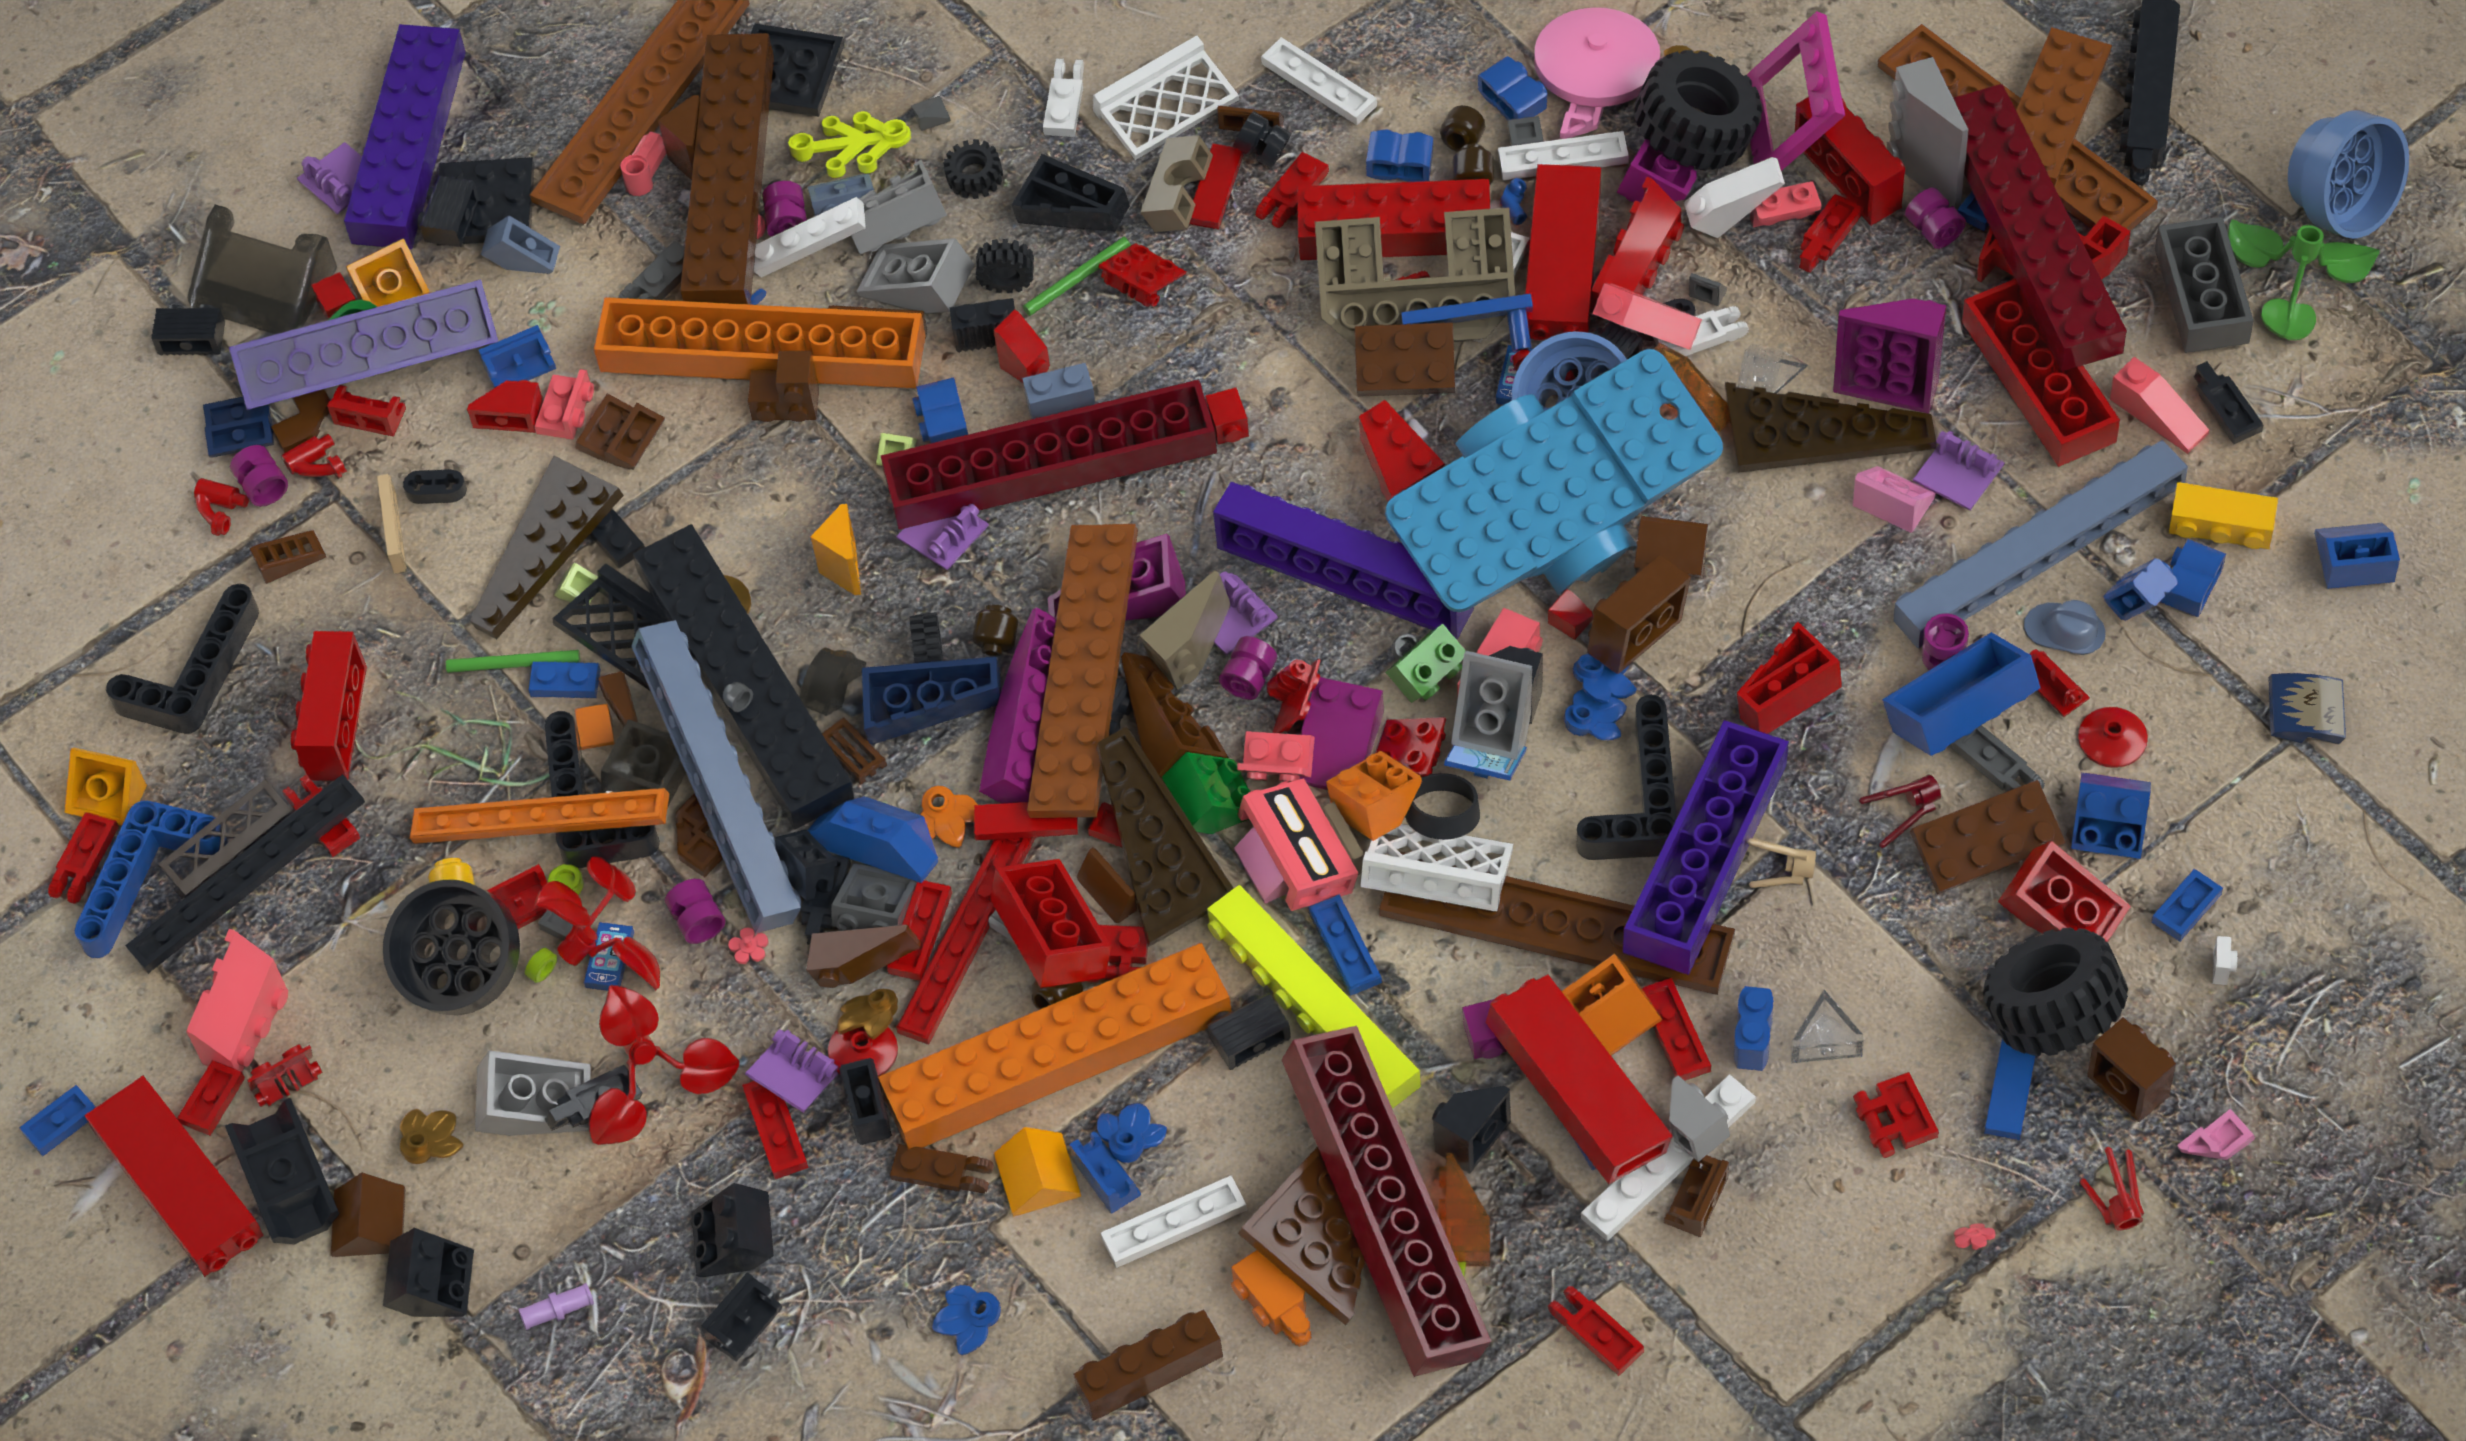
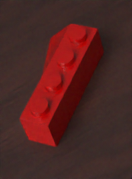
[1591,177,1684,310]

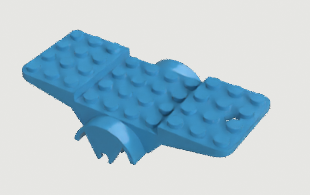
[1385,349,1723,612]

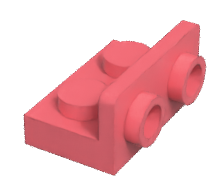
[1750,181,1821,227]
[534,369,594,440]
[1237,731,1315,782]

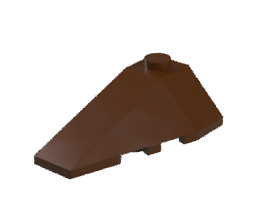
[1121,652,1229,778]

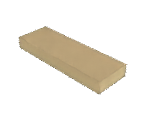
[377,474,407,574]

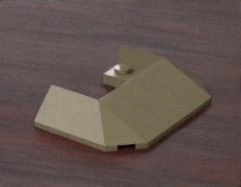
[1315,208,1515,347]

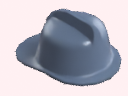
[2024,600,2106,655]

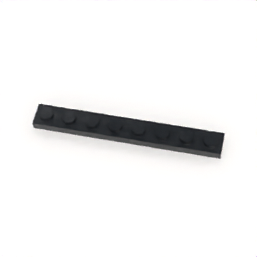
[125,774,365,974]

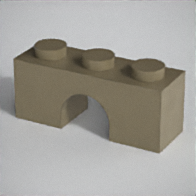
[1140,135,1213,232]

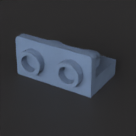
[807,173,874,216]

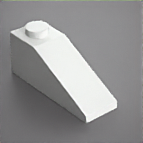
[1684,157,1785,238]

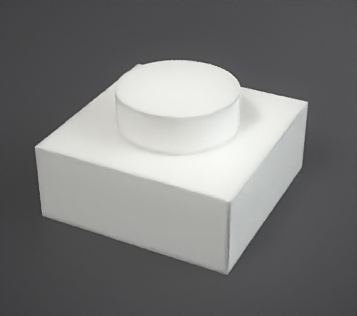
[2213,936,2237,985]

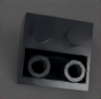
[691,1183,774,1277]
[383,1228,474,1317]

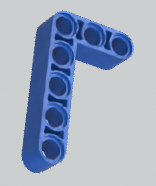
[74,801,228,958]

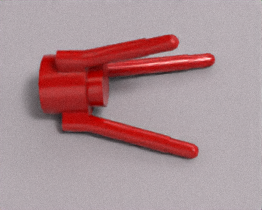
[2080,1146,2144,1231]

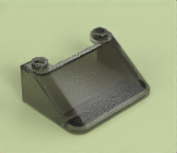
[187,204,337,334]

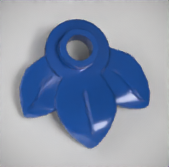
[1573,654,1637,703]
[1564,688,1627,741]
[1097,1103,1167,1163]
[932,1285,1001,1356]

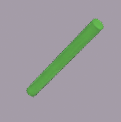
[1023,237,1131,316]
[446,650,581,673]

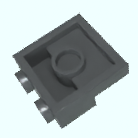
[832,863,917,931]

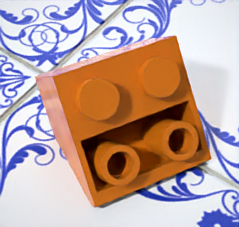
[1326,751,1422,841]
[1562,954,1662,1056]

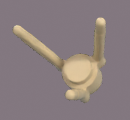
[1747,838,1816,888]

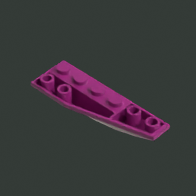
[979,607,1057,804]

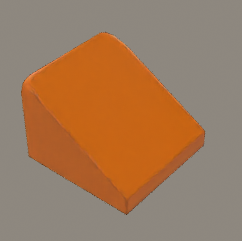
[575,704,615,750]

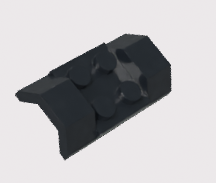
[225,1097,340,1245]

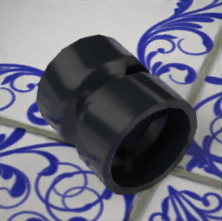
[1233,111,1292,169]

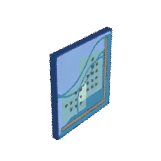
[1444,745,1527,781]

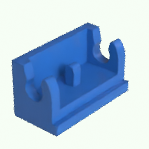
[479,325,556,388]
[1069,1131,1141,1214]

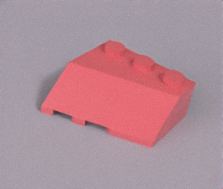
[186,929,288,1072]

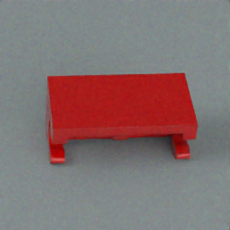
[327,385,406,437]
[486,864,548,929]

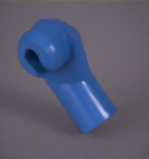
[1500,178,1527,225]

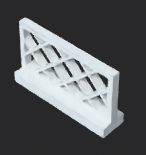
[1093,36,1239,160]
[1360,824,1513,911]

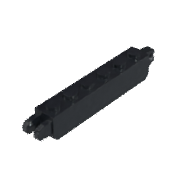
[2119,0,2180,186]

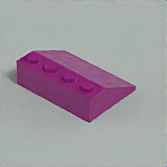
[1833,298,1946,414]

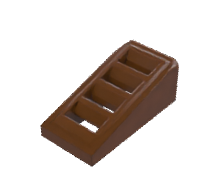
[250,530,326,584]
[598,671,643,744]

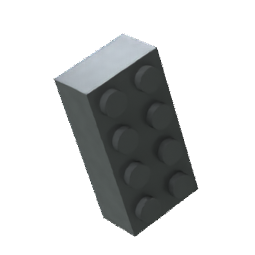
[2155,216,2254,353]

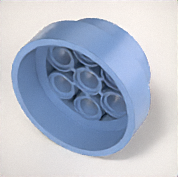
[2288,110,2409,238]
[1511,332,1627,411]

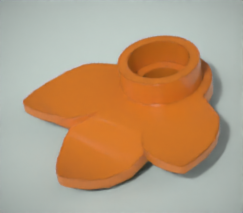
[920,786,978,848]

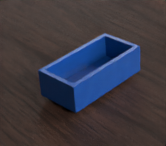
[1882,632,2041,756]

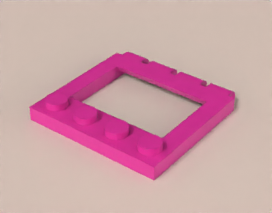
[1746,11,1845,171]

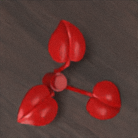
[534,856,660,991]
[589,985,740,1145]

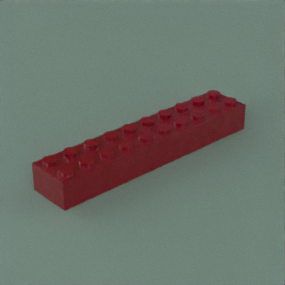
[1953,84,2127,372]
[880,379,1217,530]
[1282,1025,1492,1377]

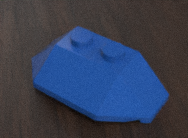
[807,796,938,883]

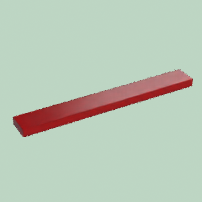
[896,837,1036,1045]

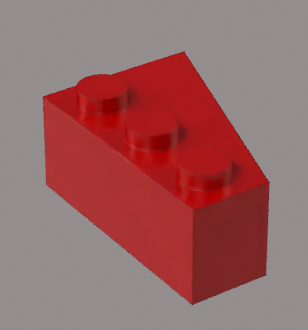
[1359,400,1445,503]
[1737,622,1842,734]

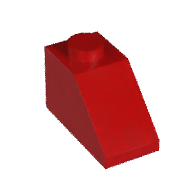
[993,309,1050,383]
[467,380,543,433]

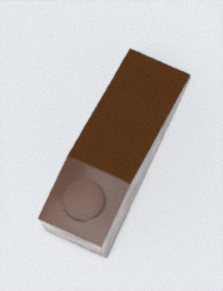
[806,925,921,988]

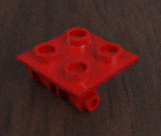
[1098,243,1186,307]
[1266,659,1321,733]
[1376,717,1446,778]
[247,1044,323,1107]

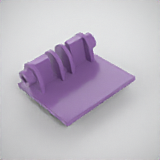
[297,142,362,214]
[1913,431,2005,511]
[896,504,989,570]
[1214,571,1278,656]
[745,1029,838,1113]

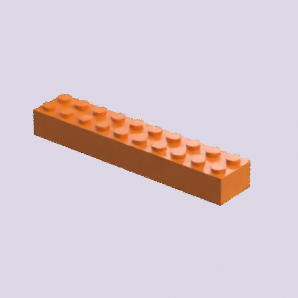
[594,297,926,389]
[878,942,1232,1150]

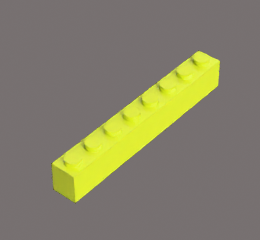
[1207,885,1421,1109]

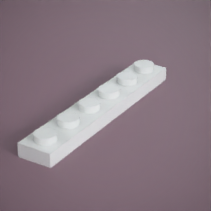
[1581,1074,1756,1241]

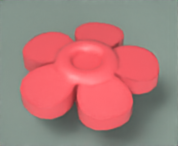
[728,927,768,964]
[1954,1223,1996,1250]

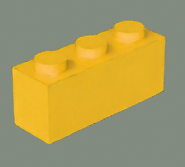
[2169,482,2278,549]

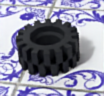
[943,139,1003,199]
[976,239,1034,294]
[909,612,944,663]

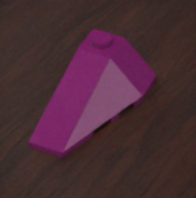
[1616,139,1697,203]
[1048,533,1186,620]

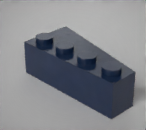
[862,657,1001,745]

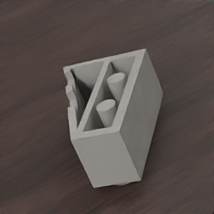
[851,159,947,254]

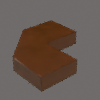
[271,389,330,453]
[675,793,723,878]

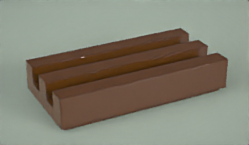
[822,717,887,785]

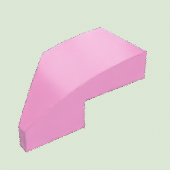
[1560,102,1604,139]
[2177,1109,2255,1160]

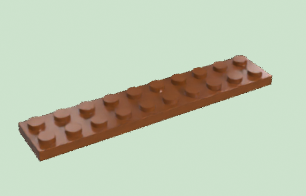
[530,0,750,225]
[1877,24,2158,231]
[1027,524,1138,818]

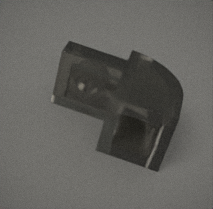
[800,647,866,716]

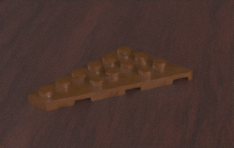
[1238,1147,1365,1326]

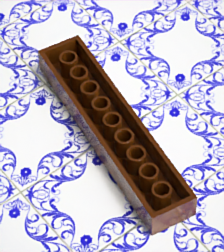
[680,33,774,305]

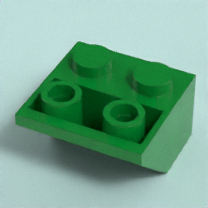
[1162,752,1251,834]

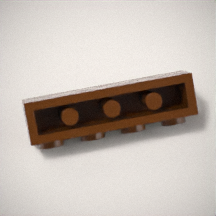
[1073,1309,1223,1421]

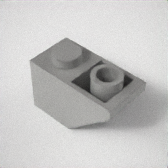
[1669,1075,1730,1162]

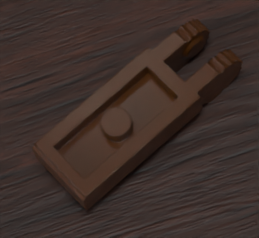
[890,1144,994,1194]

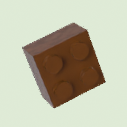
[2087,1017,2176,1123]

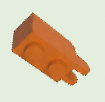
[1231,1250,1312,1347]

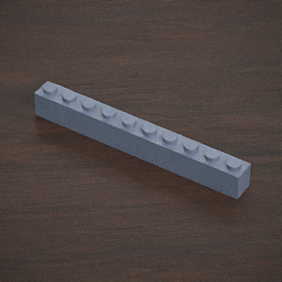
[1893,440,2188,649]
[631,620,801,933]

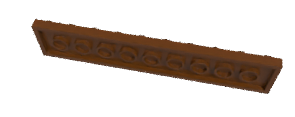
[1379,851,1735,995]

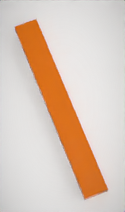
[409,788,669,844]

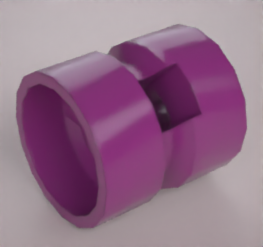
[762,181,807,237]
[1905,187,1966,249]
[230,445,288,507]
[1922,613,1969,670]
[1219,636,1278,700]
[664,878,726,944]

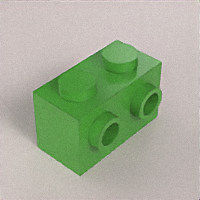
[1385,624,1466,703]

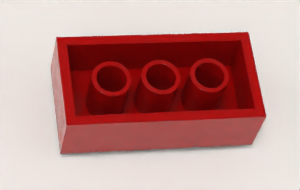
[1795,97,1905,226]
[291,631,367,781]
[990,859,1111,988]

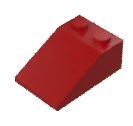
[1998,841,2131,942]

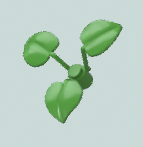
[2228,219,2380,340]

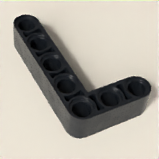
[106,584,259,734]
[1577,694,1677,860]
[544,711,660,868]

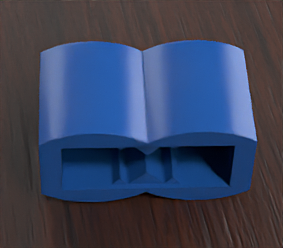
[1478,56,1548,120]
[1366,129,1433,182]
[912,377,968,444]
[2160,539,2226,617]
[1734,986,1774,1071]

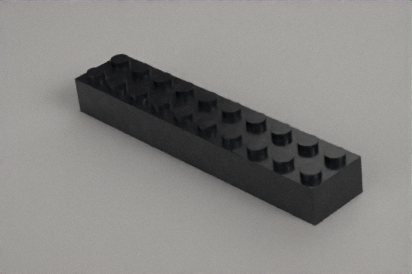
[633,524,854,830]

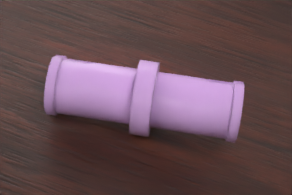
[518,1283,594,1330]

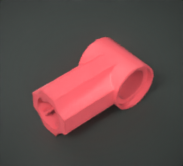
[620,132,666,196]

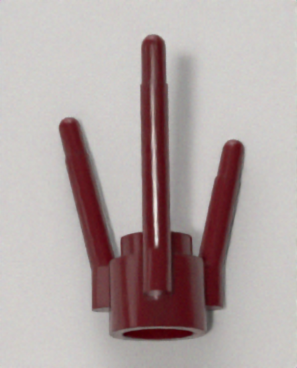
[1859,774,1941,848]

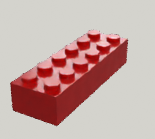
[1298,179,1490,260]
[1962,279,2120,467]

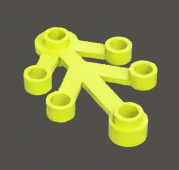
[788,111,911,178]

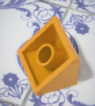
[346,239,430,307]
[810,504,861,595]
[64,747,147,826]
[994,1127,1082,1217]

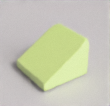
[876,433,917,466]
[554,562,598,606]

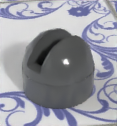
[1391,634,1419,660]
[723,682,753,712]

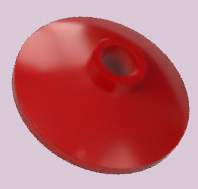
[2078,707,2148,768]
[828,1027,898,1077]

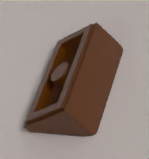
[1217,105,1284,131]
[1077,848,1137,923]

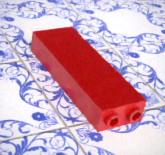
[1525,164,1601,341]
[1485,974,1673,1185]
[84,1075,264,1277]

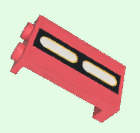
[1238,778,1359,911]

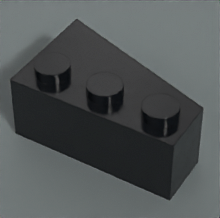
[1011,154,1130,232]

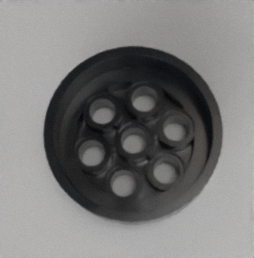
[383,880,520,1015]

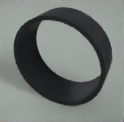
[1405,773,1480,840]

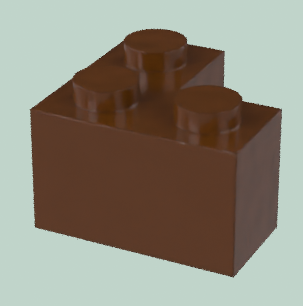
[748,351,819,422]

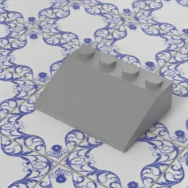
[1887,57,1968,210]

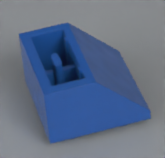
[2314,522,2400,589]
[2071,772,2151,859]

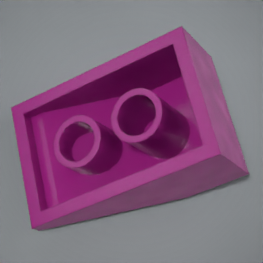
[1300,677,1384,790]

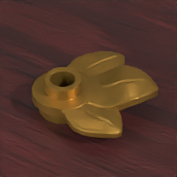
[837,989,898,1039]
[400,1109,464,1164]

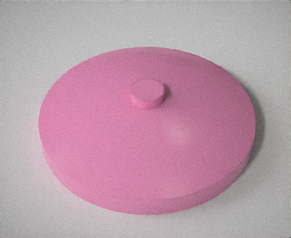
[1534,8,1660,107]

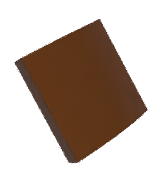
[575,393,665,470]

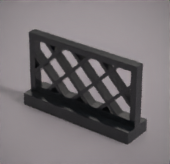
[552,563,667,691]

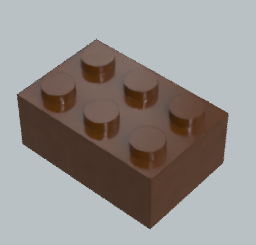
[1355,323,1455,397]
[1587,555,1691,674]

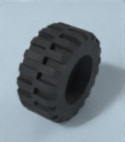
[1634,50,1763,170]
[1983,927,2128,1056]

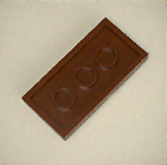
[1910,780,2066,895]

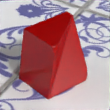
[1548,589,1594,640]

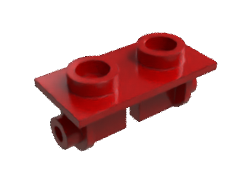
[2029,649,2090,717]

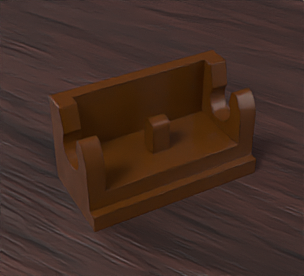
[1664,1155,1729,1238]

